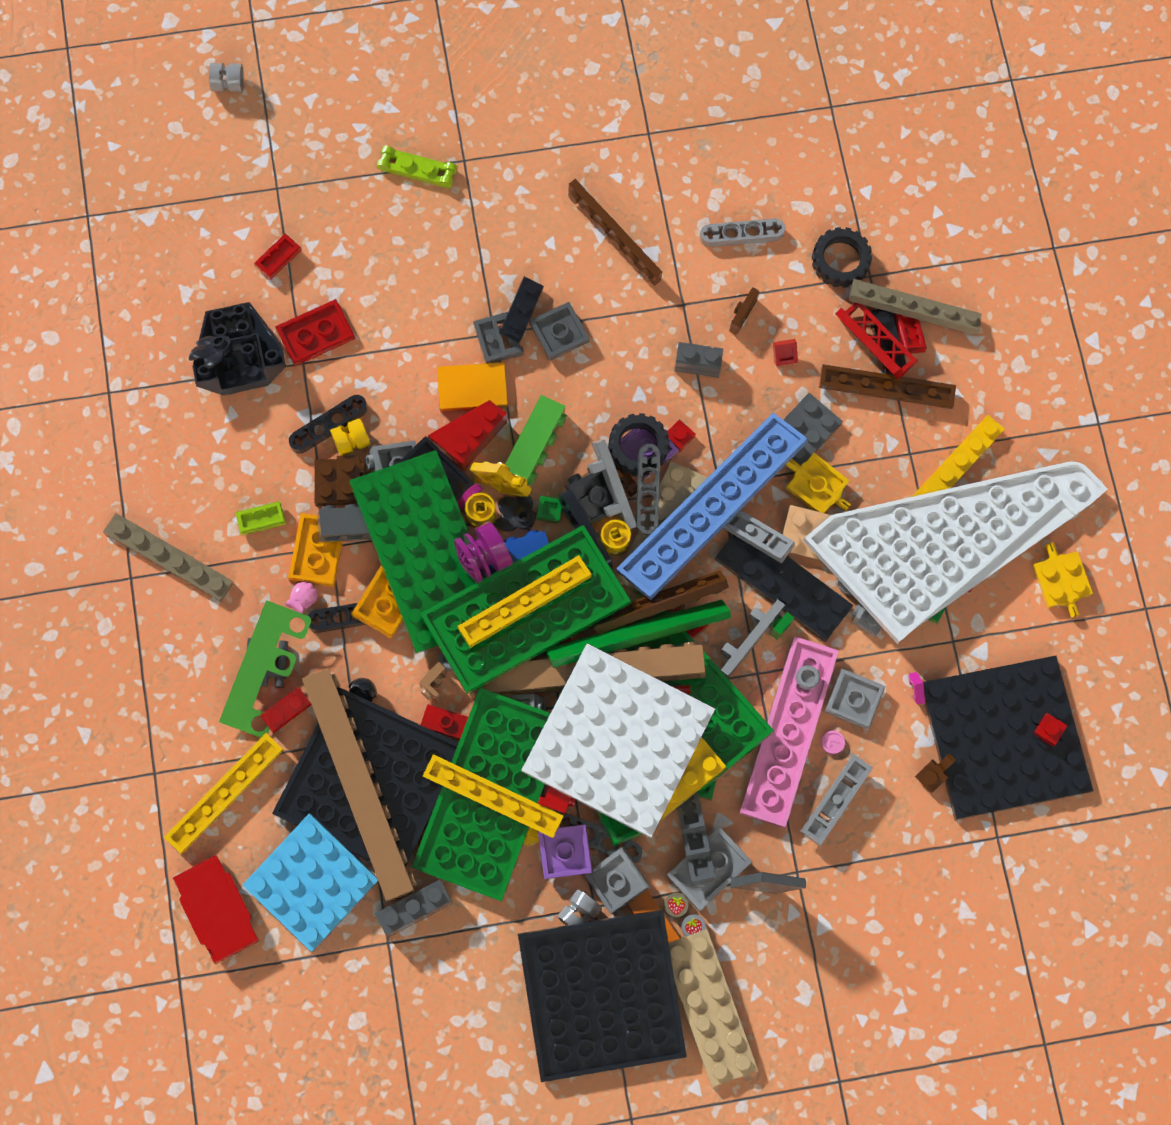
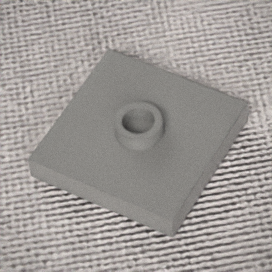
[825,669,885,730]
[584,847,651,915]

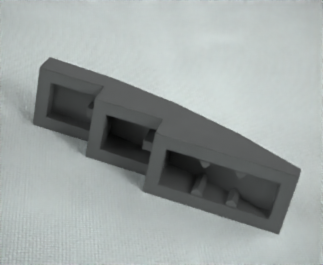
[677,791,716,886]

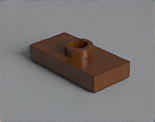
[729,287,760,335]

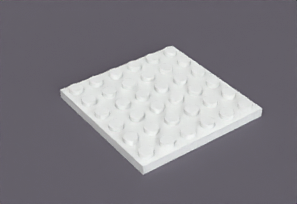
[521,644,715,838]

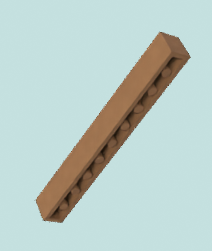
[469,642,706,700]
[302,668,417,904]

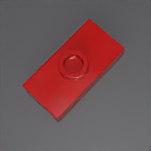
[254,233,302,280]
[894,313,927,354]
[420,704,468,740]

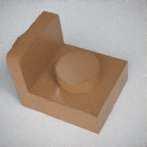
[419,662,446,702]

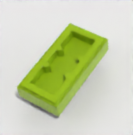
[235,501,286,536]

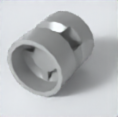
[209,63,244,92]
[557,889,602,925]

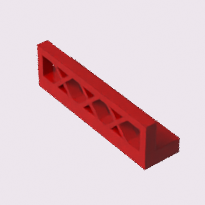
[835,303,918,380]

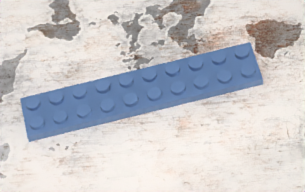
[616,412,808,600]

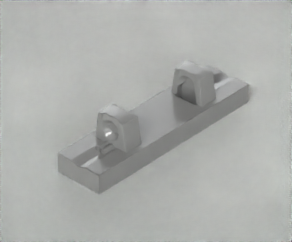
[588,440,637,529]
[723,510,795,563]
[721,599,785,678]
[800,754,873,846]

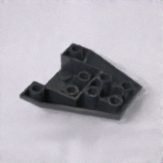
[192,302,286,396]

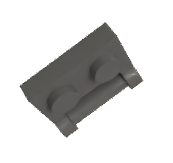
[473,312,524,363]

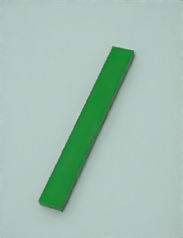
[546,599,731,668]

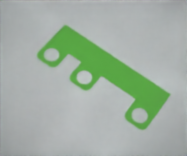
[219,600,311,738]

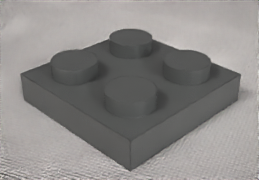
[529,302,590,361]

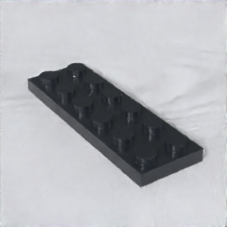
[715,535,854,642]

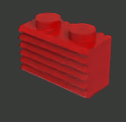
[260,687,312,733]

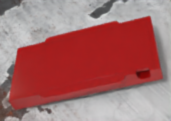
[173,855,259,965]

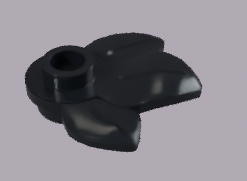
[188,335,232,369]
[494,495,536,532]

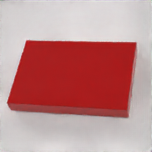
[275,299,356,367]

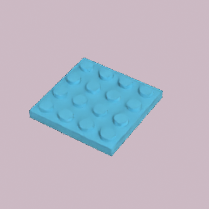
[242,814,378,952]

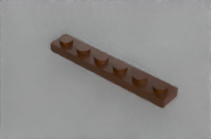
[568,179,662,286]
[819,364,956,409]
[592,570,729,634]

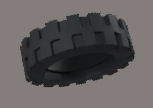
[812,227,872,288]
[608,413,670,476]

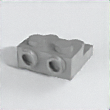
[366,441,416,472]

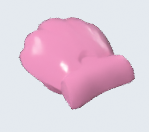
[285,582,318,614]

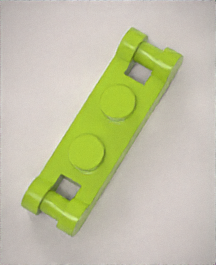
[376,146,458,188]

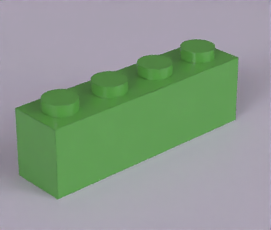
[505,395,567,486]

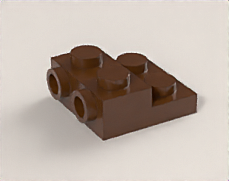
[314,456,365,506]

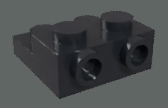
[564,467,614,525]

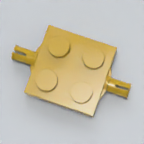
[785,453,851,513]
[470,461,532,497]
[1032,542,1093,618]

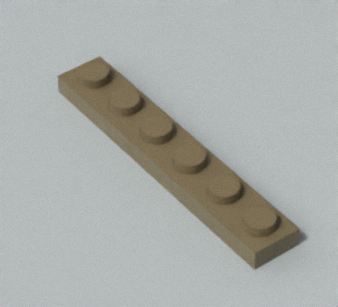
[849,279,982,335]
[103,513,234,602]

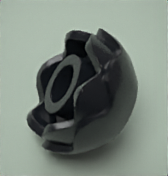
[348,677,377,702]

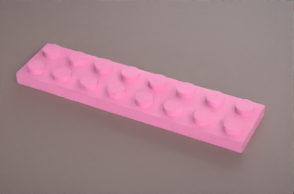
[739,636,839,829]

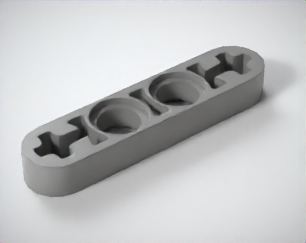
[700,219,785,247]

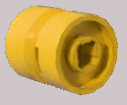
[330,418,371,456]
[465,493,496,529]
[600,520,631,557]

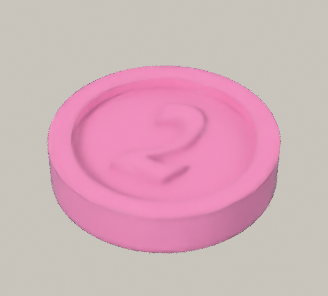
[821,731,845,755]

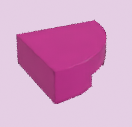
[457,484,483,511]
[908,672,925,705]

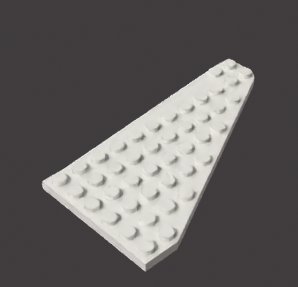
[803,461,1108,644]

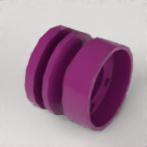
[453,522,512,583]

